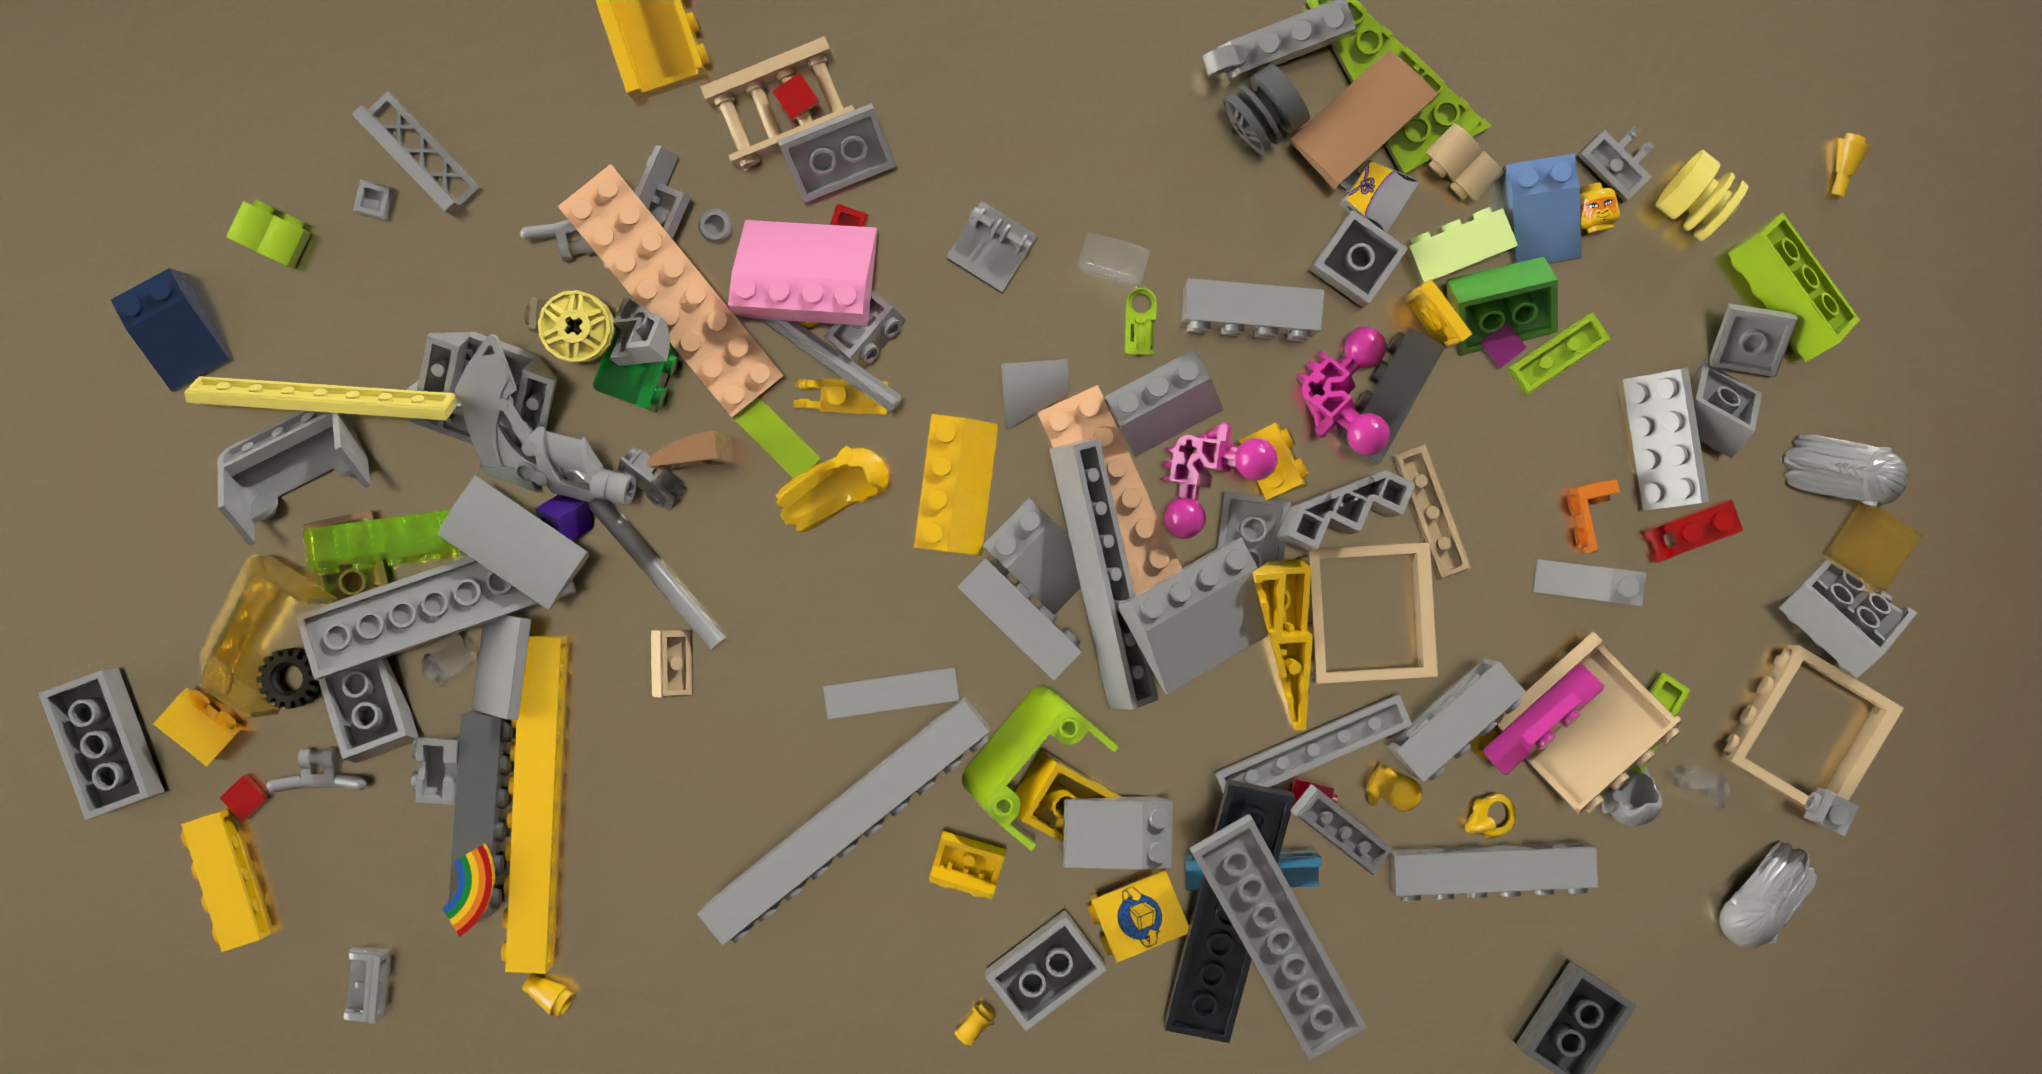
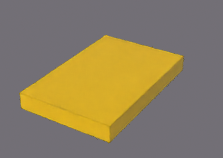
[1403,279,1472,349]

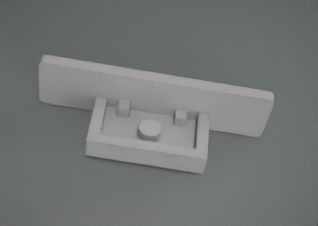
[603,145,691,271]

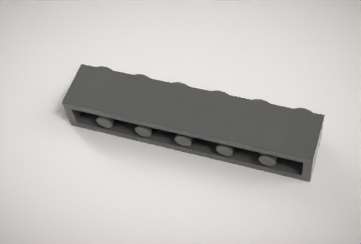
[448,711,513,918]

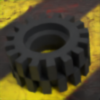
[256,648,322,709]

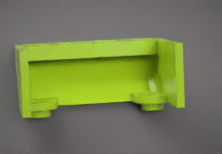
[962,685,1119,851]

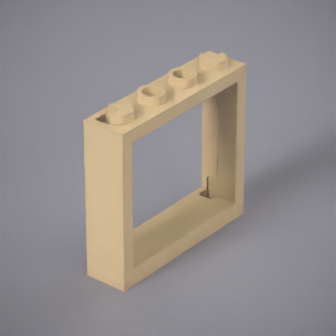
[1301,542,1438,684]
[1721,644,1904,808]

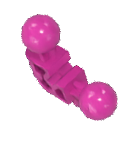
[1296,326,1390,456]
[1160,422,1278,539]

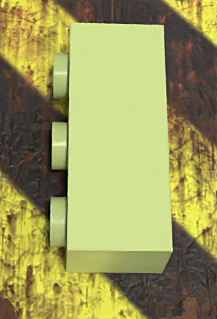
[1405,207,1518,286]

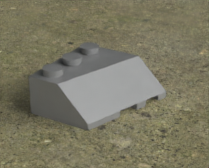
[1779,557,1917,678]

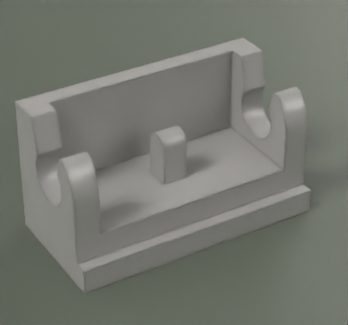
[344,947,390,1023]

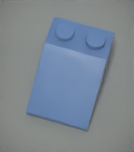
[1500,154,1582,264]

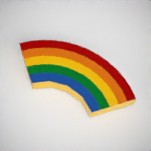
[442,843,495,937]

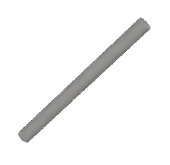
[559,467,726,650]

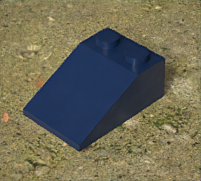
[110,268,231,392]

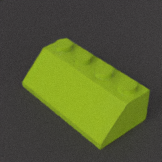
[1728,212,1860,362]

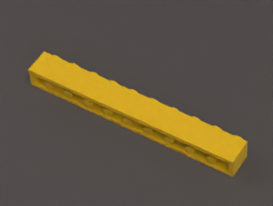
[501,635,568,974]

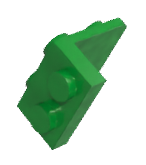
[593,328,678,412]

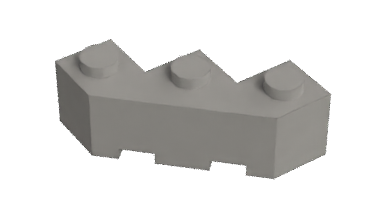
[1276,470,1415,552]

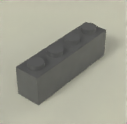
[1340,327,1446,465]

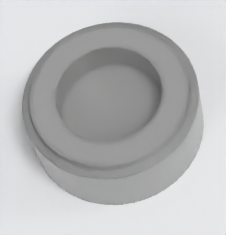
[698,208,733,243]

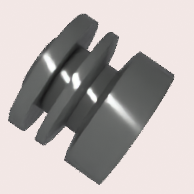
[1222,63,1310,155]

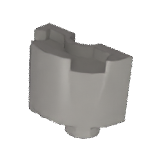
[411,737,459,805]

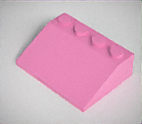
[728,220,878,326]

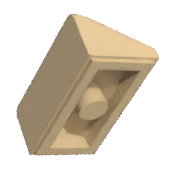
[651,630,692,698]

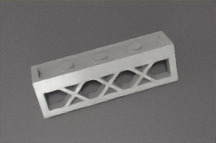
[352,91,482,216]

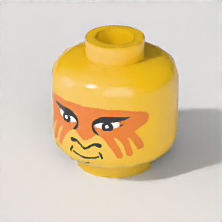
[1580,183,1620,234]

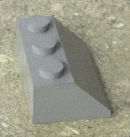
[1104,349,1223,457]

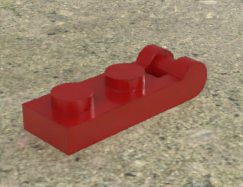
[1643,500,1743,563]

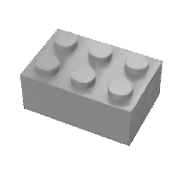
[985,910,1107,1031]

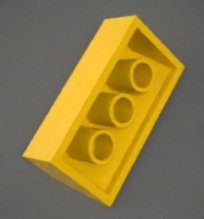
[914,414,999,556]

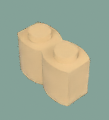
[1425,123,1504,202]

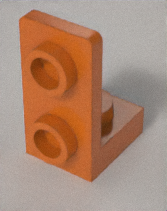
[1567,479,1620,553]

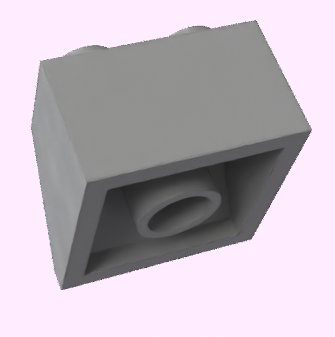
[1691,361,1762,458]

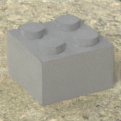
[1309,210,1408,308]

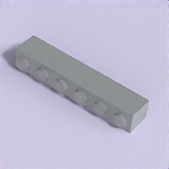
[1389,843,1598,901]

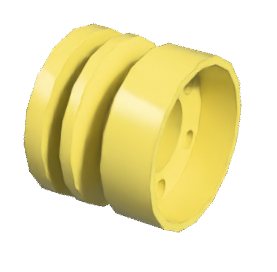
[1656,150,1749,241]
[538,290,616,363]

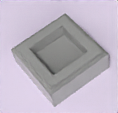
[353,179,396,221]

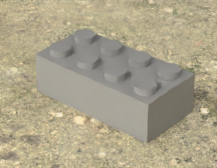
[1180,278,1324,342]
[1386,658,1526,782]
[38,668,164,820]

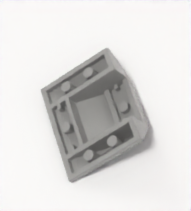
[411,332,557,458]

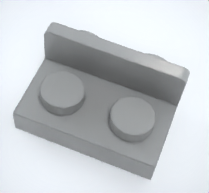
[824,290,905,369]

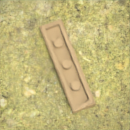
[1392,444,1471,580]

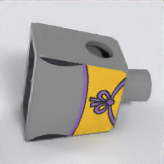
[1341,160,1420,233]

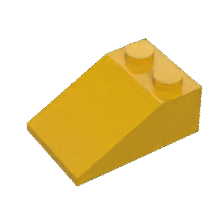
[1015,750,1121,843]

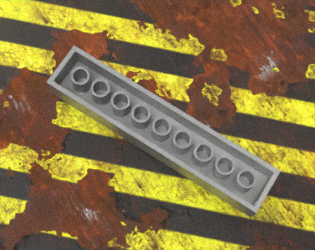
[697,696,990,946]

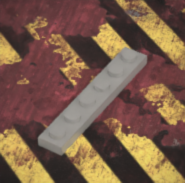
[1214,694,1413,793]

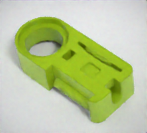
[1124,288,1157,356]

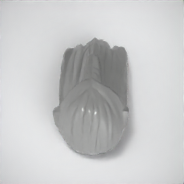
[1784,435,1909,507]
[1601,767,1663,827]
[1719,841,1817,948]

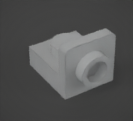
[1804,787,1859,837]

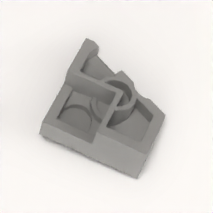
[610,297,670,366]
[1001,359,1070,429]

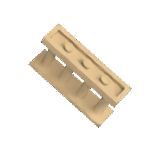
[700,36,855,168]

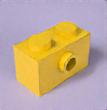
[153,687,240,767]

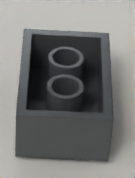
[1516,961,1637,1074]

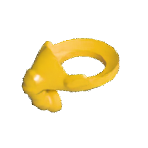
[1465,793,1516,839]

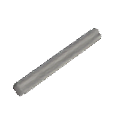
[762,319,902,412]

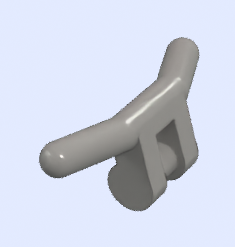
[520,219,596,262]
[266,748,367,793]

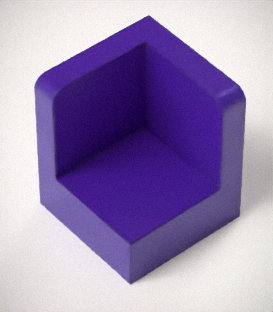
[535,495,593,541]

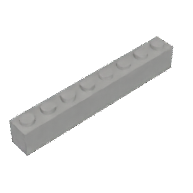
[1049,438,1159,710]

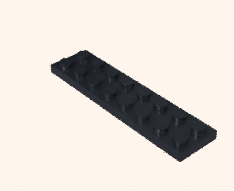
[1164,779,1295,1043]

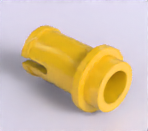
[955,1003,996,1047]

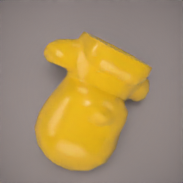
[1365,763,1422,812]

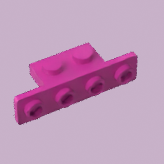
[1483,664,1604,775]

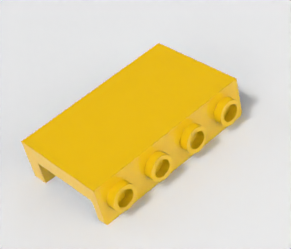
[596,0,710,100]

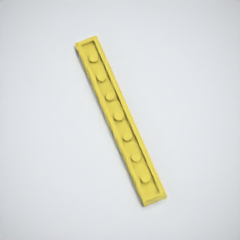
[184,376,458,420]

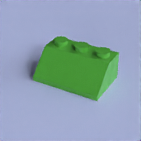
[1446,256,1558,355]

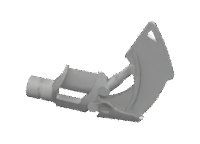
[455,334,636,506]

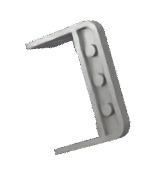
[217,411,370,546]

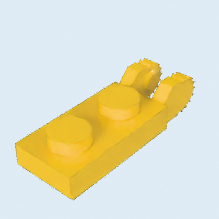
[794,378,889,415]

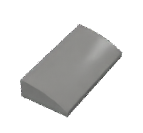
[437,475,589,611]

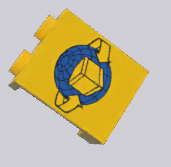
[1087,868,1189,963]

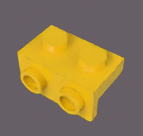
[1239,423,1309,501]
[929,831,1007,899]

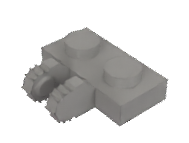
[1578,126,1654,202]

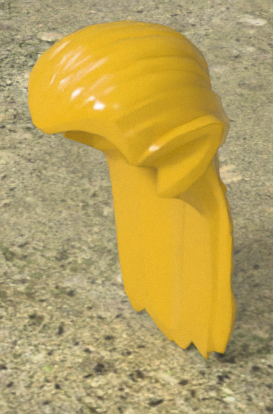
[776,445,889,532]

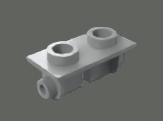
[617,448,686,511]

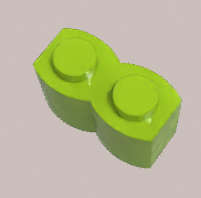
[226,199,311,269]

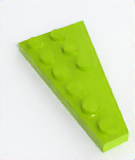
[1307,0,1492,174]

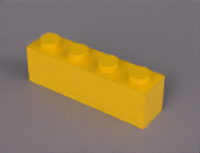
[181,809,271,952]

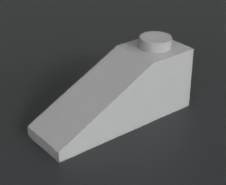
[1533,559,1647,606]

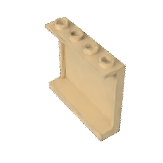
[1494,631,1682,815]

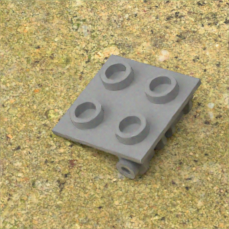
[946,201,1038,292]

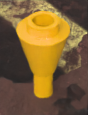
[1831,133,1871,197]

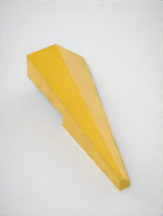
[1253,559,1313,731]

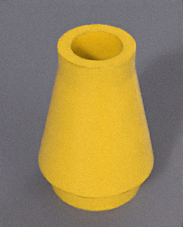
[522,973,574,1017]

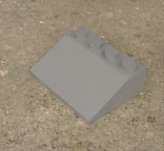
[1117,538,1269,695]

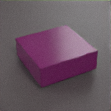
[1480,321,1527,369]

